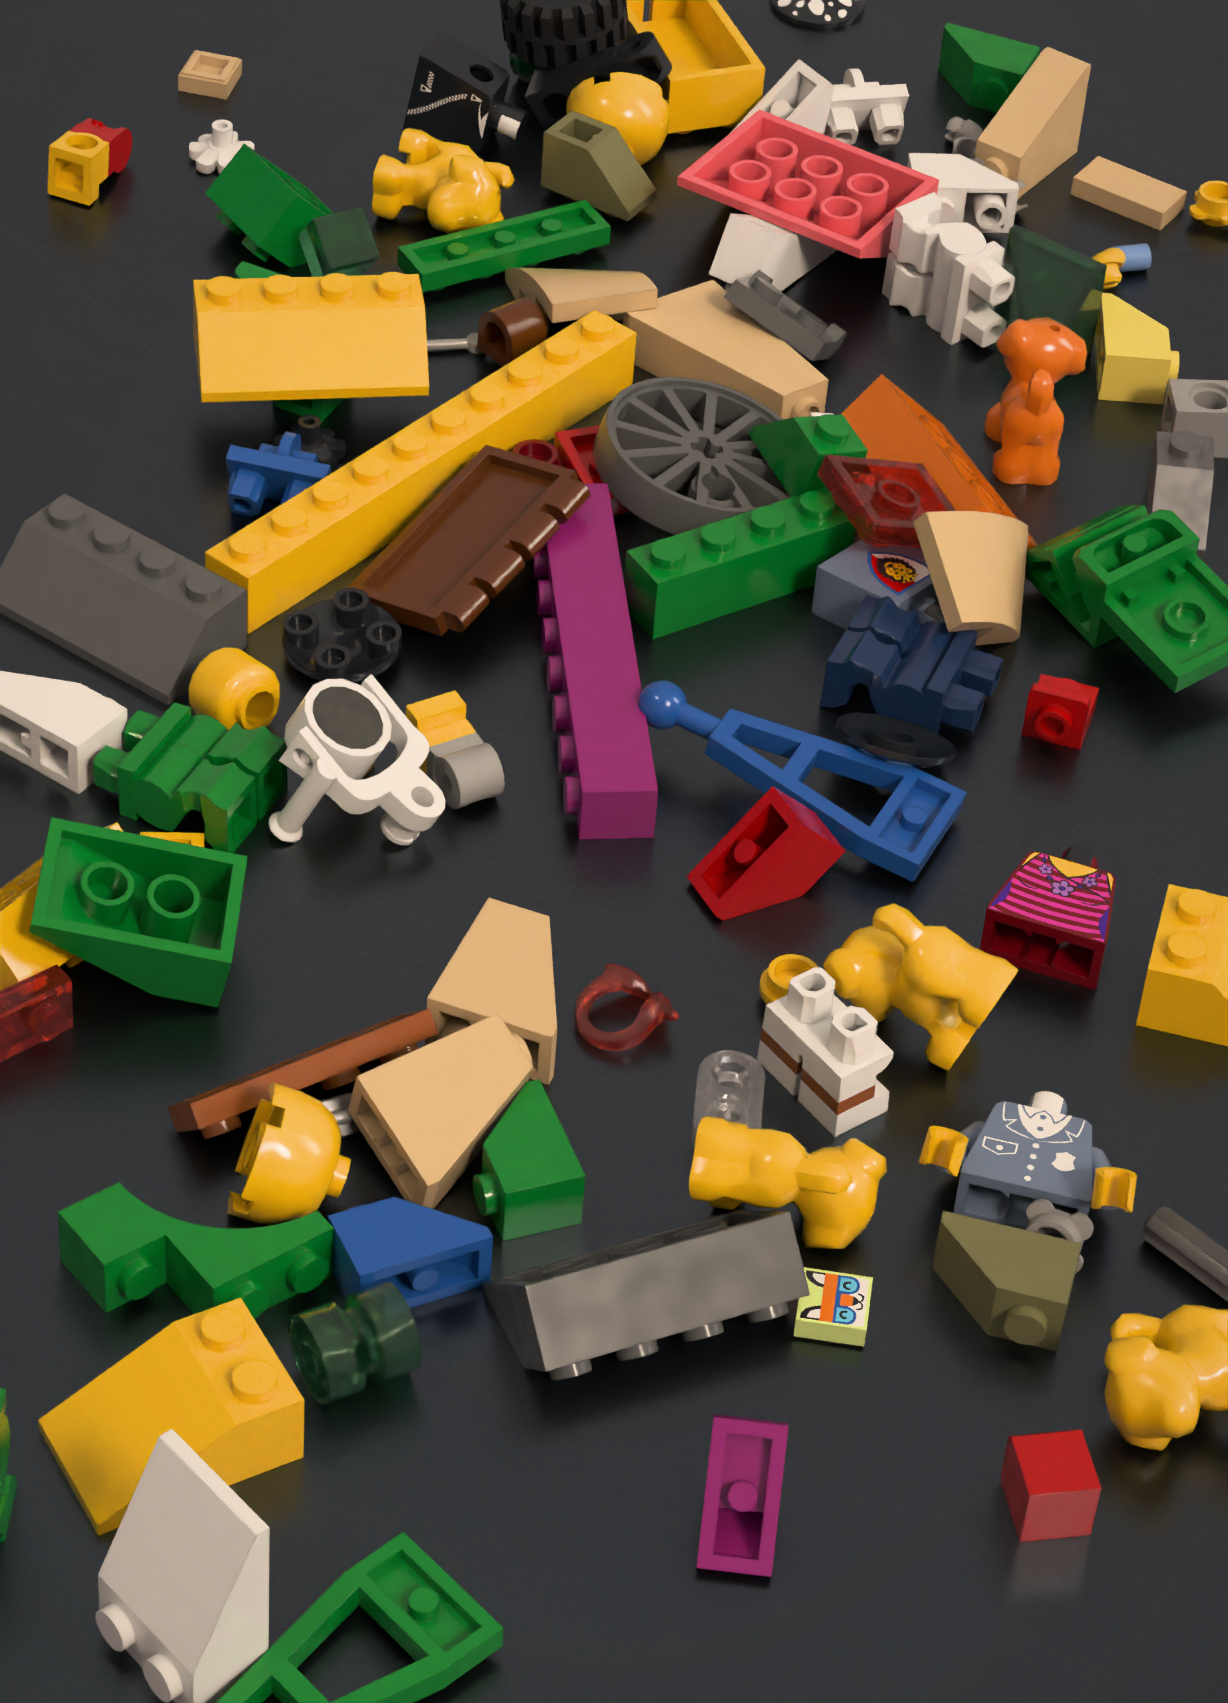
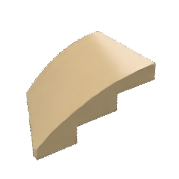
[505,267,658,323]
[913,511,1028,646]

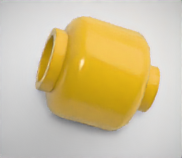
[188,647,280,731]

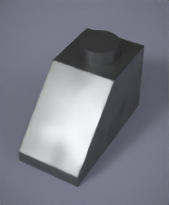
[1146,431,1214,560]

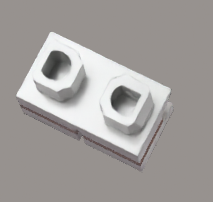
[757,967,894,1137]

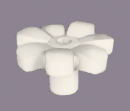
[189,120,254,174]

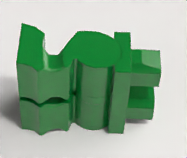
[93,702,288,853]

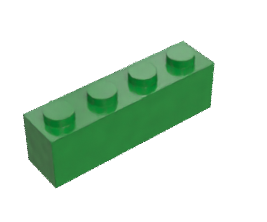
[624,487,857,640]

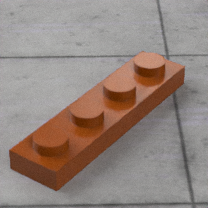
[167,1008,438,1139]

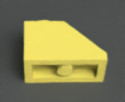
[1093,293,1179,405]

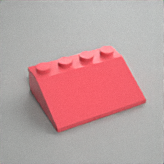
[677,109,939,259]

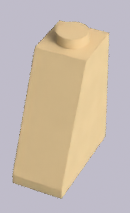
[975,47,1091,198]
[425,898,557,1085]
[348,1013,533,1209]

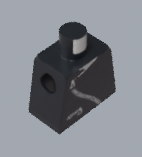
[401,31,529,154]

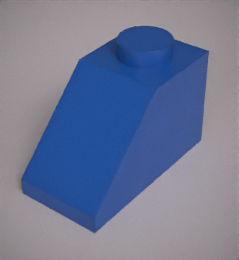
[328,1197,493,1324]

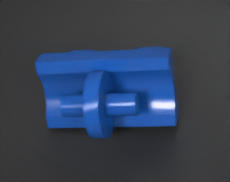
[225,431,331,517]

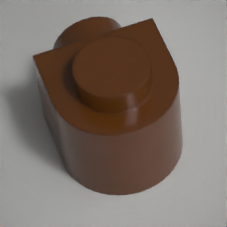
[477,297,549,367]

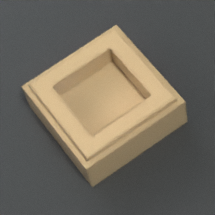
[178,50,242,100]

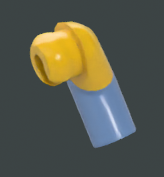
[1088,243,1152,289]

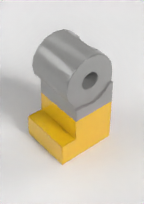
[406,690,505,809]

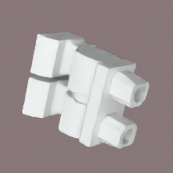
[882,192,1015,348]

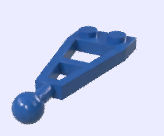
[638,680,967,882]

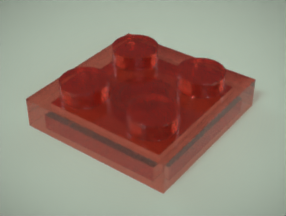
[817,455,956,550]

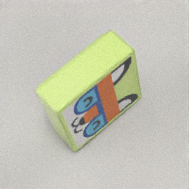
[793,1267,873,1347]

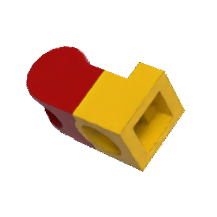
[47,118,132,206]

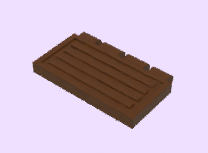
[347,445,591,636]

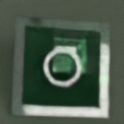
[996,225,1107,384]

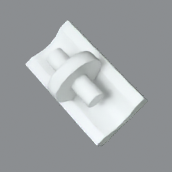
[824,68,909,145]

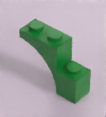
[58,1182,334,1319]

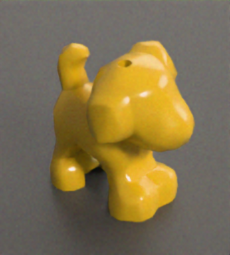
[372,128,515,233]
[823,903,1018,1072]
[689,1116,887,1249]
[1105,1304,1228,1451]

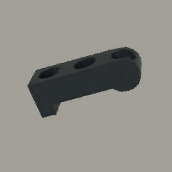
[524,31,672,131]

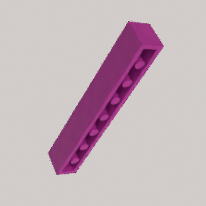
[531,483,658,840]

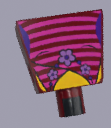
[979,847,1116,990]

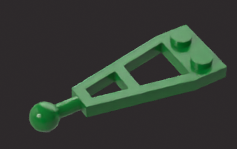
[216,1532,504,1703]

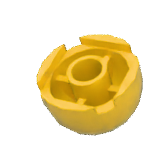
[567,72,669,165]
[227,1082,351,1225]

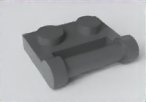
[724,270,847,361]

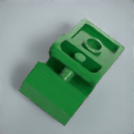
[1025,505,1228,693]

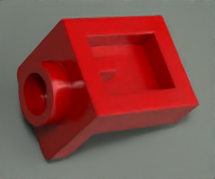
[1021,674,1099,750]

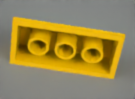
[193,272,429,403]

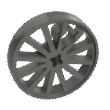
[593,377,791,535]

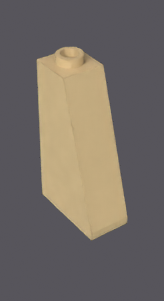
[622,280,829,420]

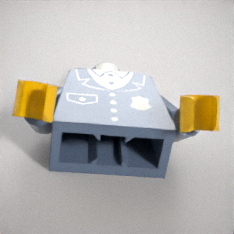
[918,1091,1137,1238]

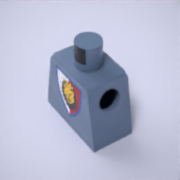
[812,521,945,630]

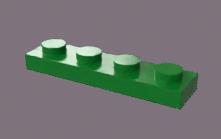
[397,199,611,293]

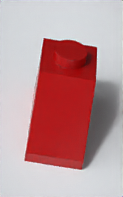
[686,786,846,921]

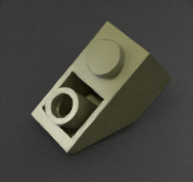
[541,110,656,221]

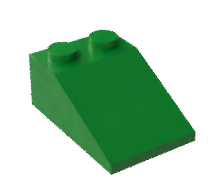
[29,817,248,1008]

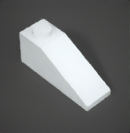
[709,213,837,292]
[0,671,128,794]

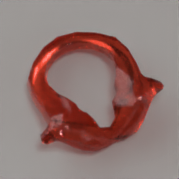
[574,963,679,1051]

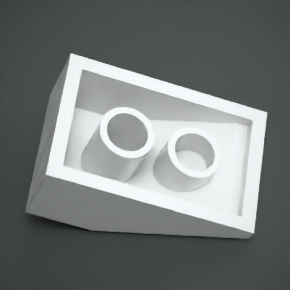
[95,1429,270,1703]

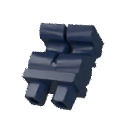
[820,595,1003,734]

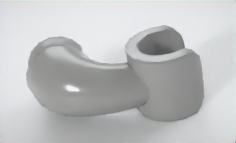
[945,116,984,159]

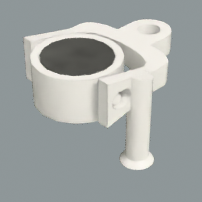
[268,674,446,845]

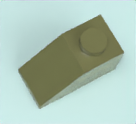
[932,1211,1082,1352]

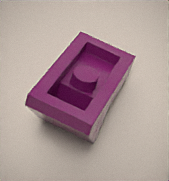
[696,1414,789,1577]

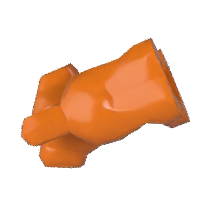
[984,317,1087,486]

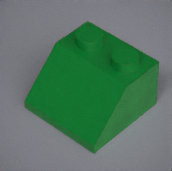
[205,144,362,268]

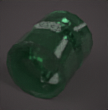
[288,1281,422,1405]

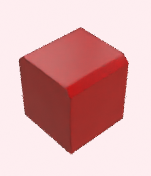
[1001,1429,1101,1542]

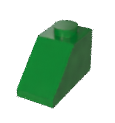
[938,22,1040,113]
[749,414,868,505]
[473,1079,585,1241]

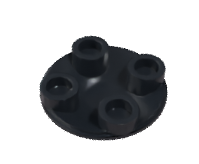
[282,588,403,682]

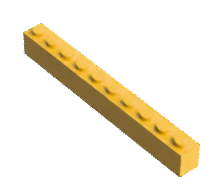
[205,310,637,634]

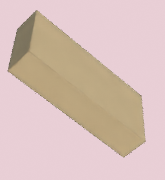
[1070,156,1187,231]

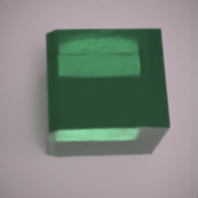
[298,207,380,277]

